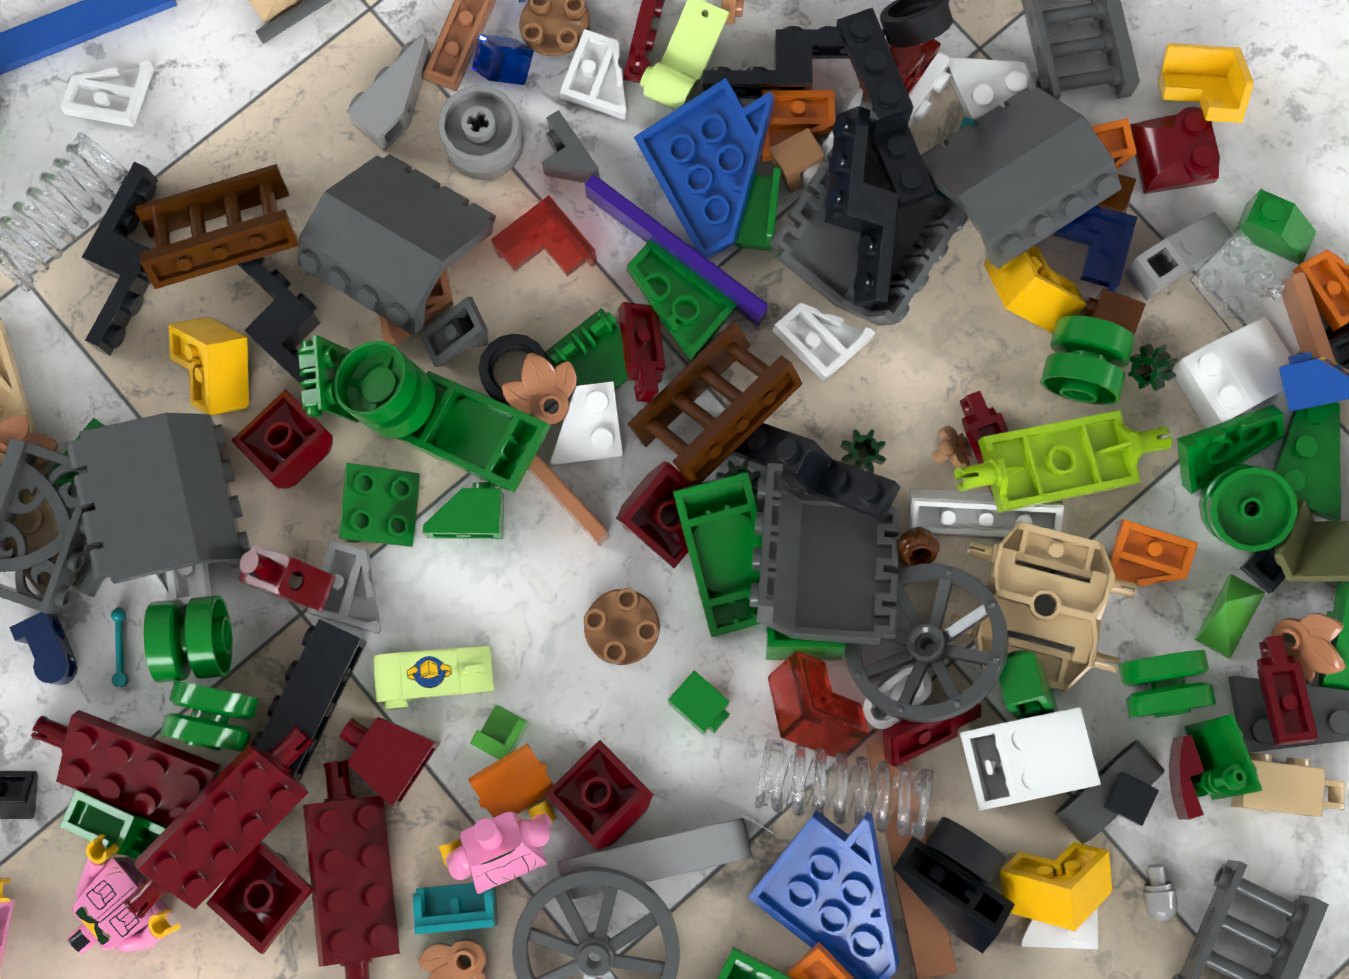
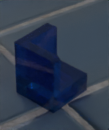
[472,34,534,85]

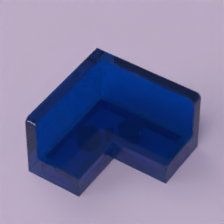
[1053,205,1138,292]

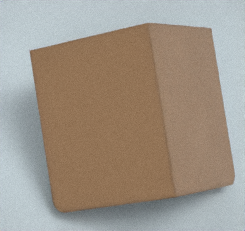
[769,128,825,193]

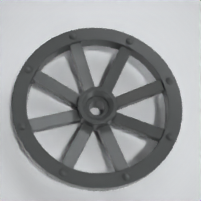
[845,564,1009,723]
[512,867,680,979]

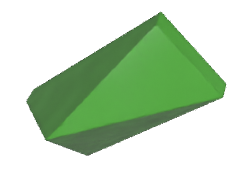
[1194,574,1265,659]

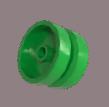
[1199,464,1298,552]
[1118,650,1216,718]
[160,680,260,752]

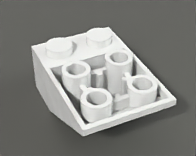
[960,707,1101,811]

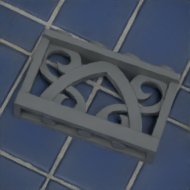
[0,438,96,614]

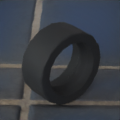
[880,0,953,48]
[478,334,549,407]
[927,817,1006,885]

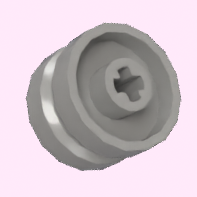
[438,85,524,180]

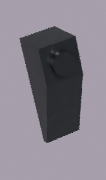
[893,837,1015,954]

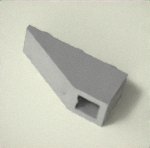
[347,34,431,152]
[1125,212,1237,301]

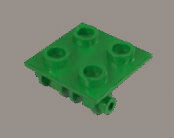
[545,308,628,391]
[298,335,359,423]
[338,463,420,547]
[1184,713,1263,800]

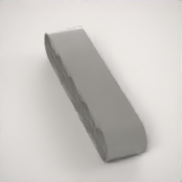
[557,818,753,900]

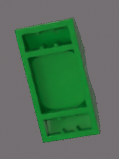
[397,371,551,493]
[673,471,762,638]

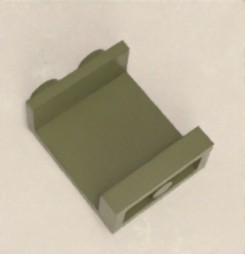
[1275,500,1349,582]

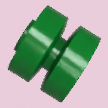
[1040,315,1135,405]
[334,340,435,438]
[143,595,233,683]

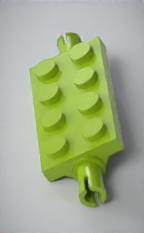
[954,410,1172,513]

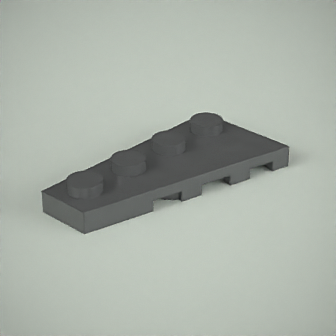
[1228,676,1349,753]

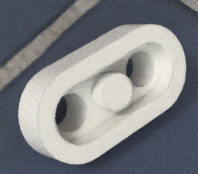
[862,666,932,729]

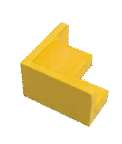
[1158,43,1254,123]
[984,245,1087,334]
[168,317,249,416]
[999,842,1112,932]

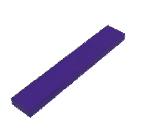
[585,175,768,326]

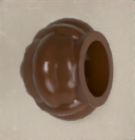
[898,527,940,566]

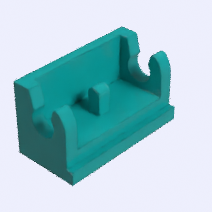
[413,883,498,935]

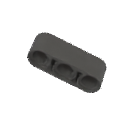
[1055,740,1165,844]

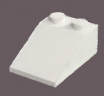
[1172,316,1291,428]

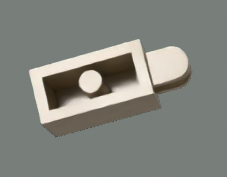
[1231,753,1346,817]

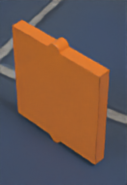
[468,743,554,818]

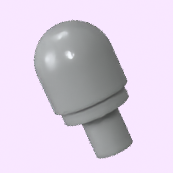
[1143,864,1178,921]

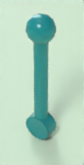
[111,607,129,687]

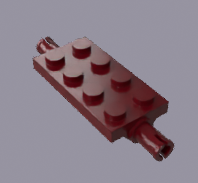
[31,710,221,826]
[123,725,314,919]
[303,760,400,979]

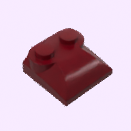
[1130,107,1220,194]
[231,389,333,489]
[616,461,692,569]
[544,740,654,851]
[206,841,314,954]

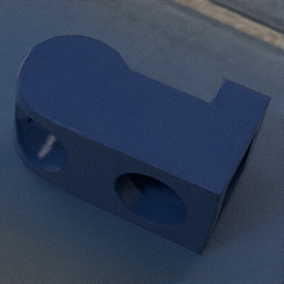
[9,612,78,686]

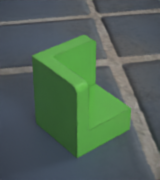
[470,705,530,760]

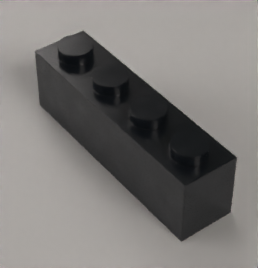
[252,619,367,782]

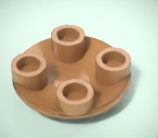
[519,0,590,56]
[584,588,660,665]

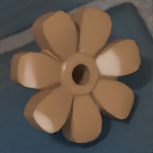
[932,425,973,467]

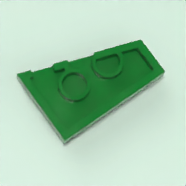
[627,239,737,362]
[1272,402,1341,521]
[1177,405,1284,494]

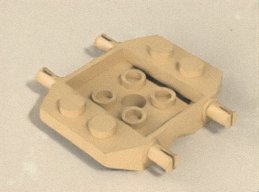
[949,521,1137,692]

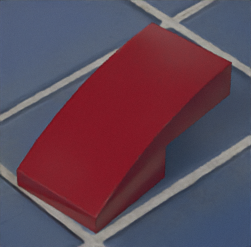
[1169,734,1205,820]

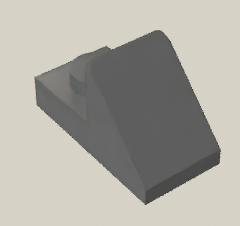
[542,110,600,183]
[419,297,488,367]

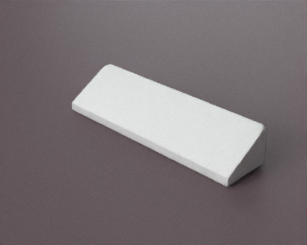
[908,488,1064,538]

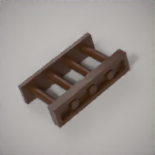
[135,164,299,289]
[627,321,803,486]

